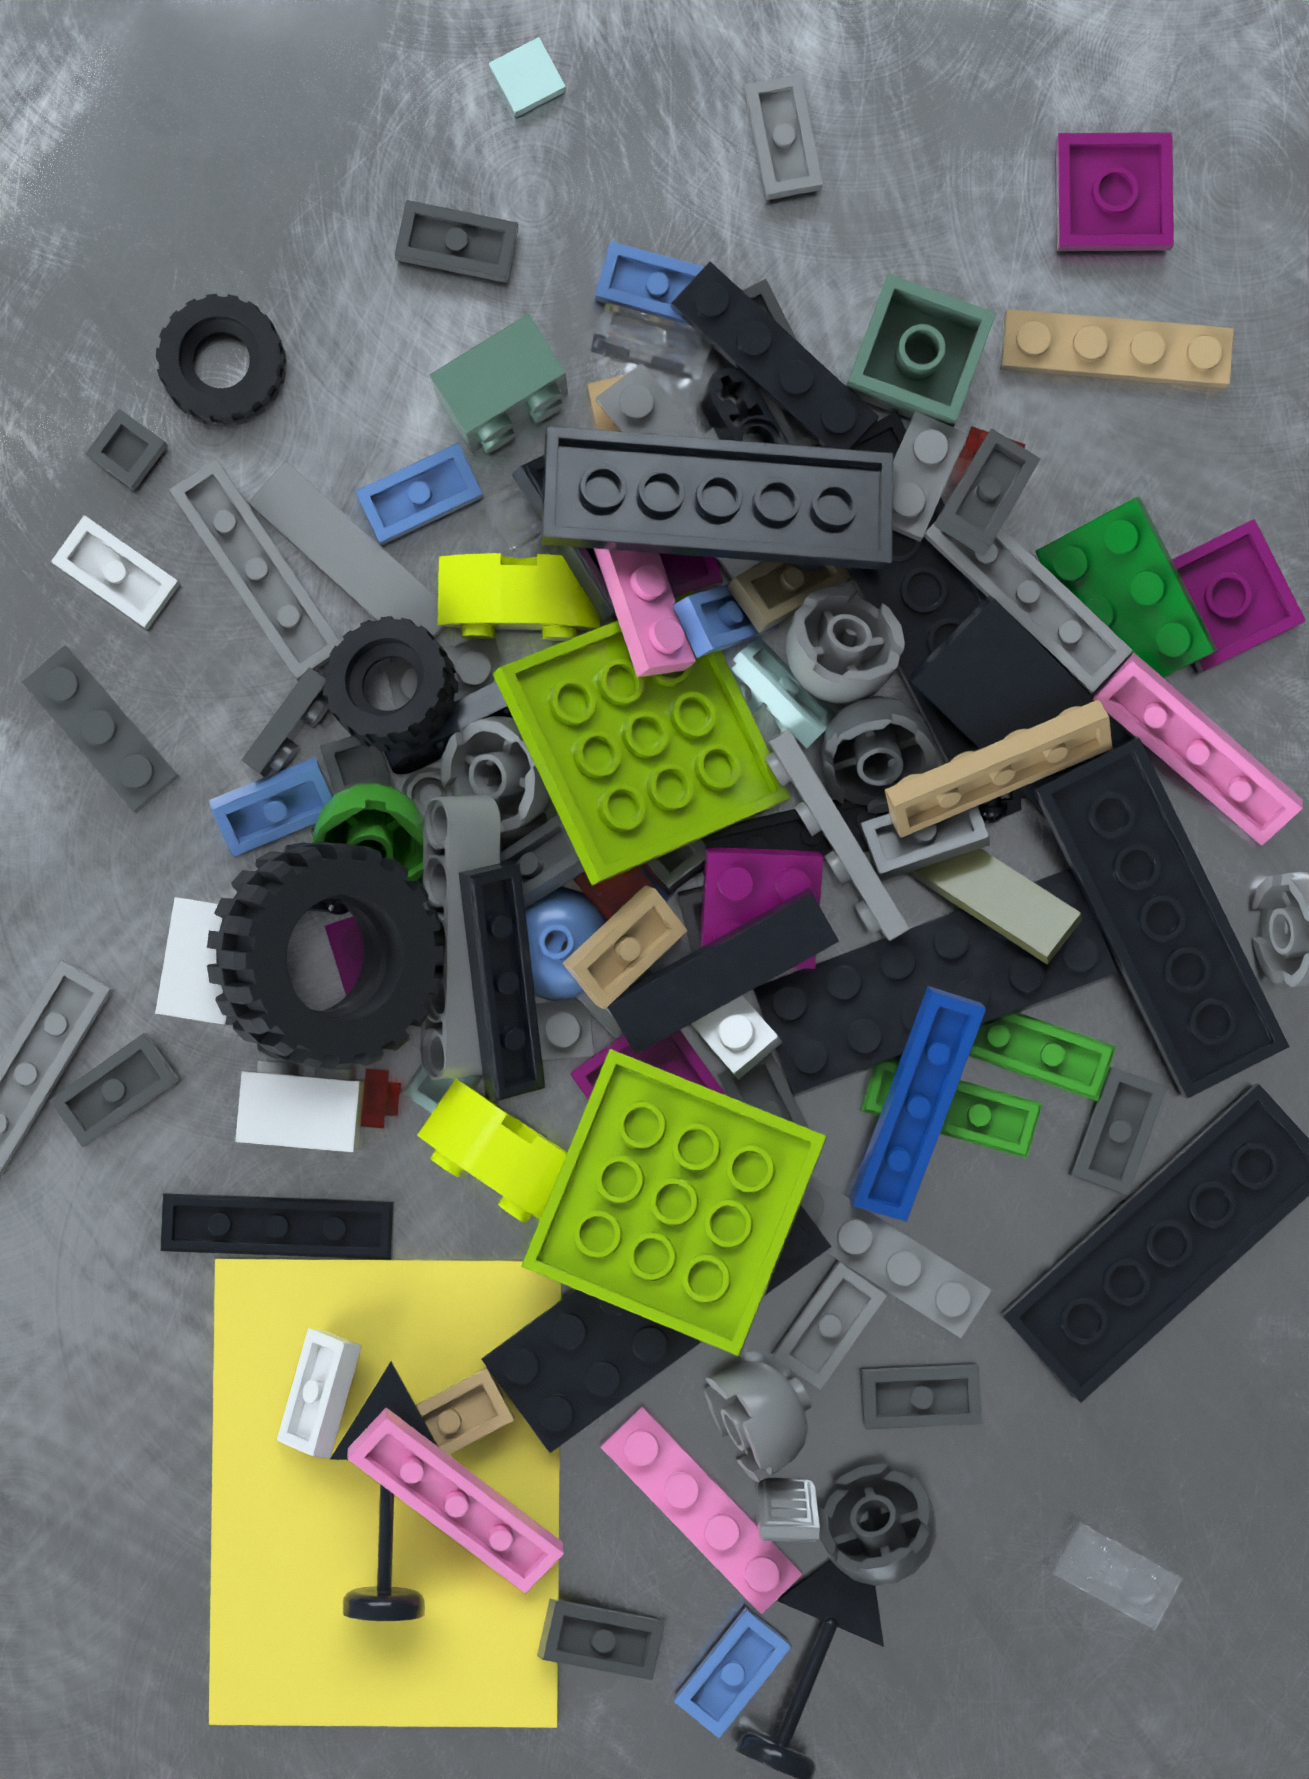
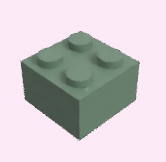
[847,274,996,427]
[429,313,568,453]

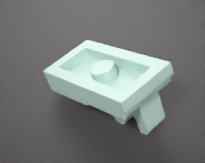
[731,637,837,749]

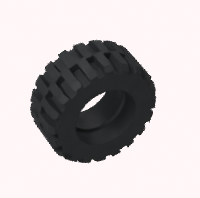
[207,842,444,1070]

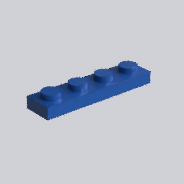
[849,986,986,1222]

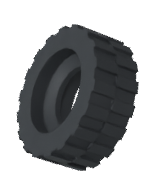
[156,293,286,427]
[323,616,458,752]

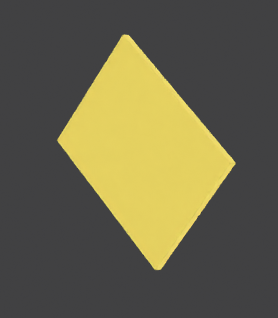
[209,1258,562,1728]

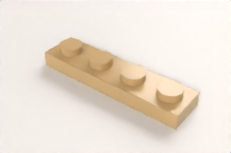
[1000,309,1234,389]
[885,699,1112,838]

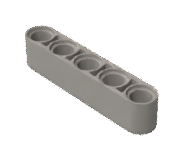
[421,794,501,1080]

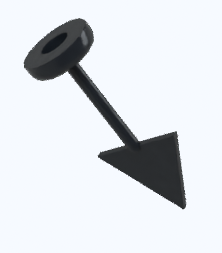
[330,1361,439,1621]
[735,1560,884,1779]

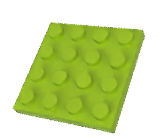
[492,591,791,886]
[521,1049,828,1356]

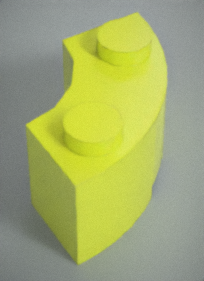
[437,553,600,641]
[417,1078,567,1224]

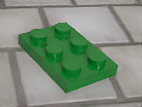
[1035,497,1218,679]

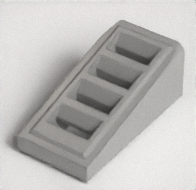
[756,1479,820,1542]

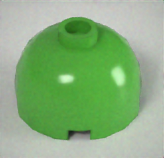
[312,783,424,881]

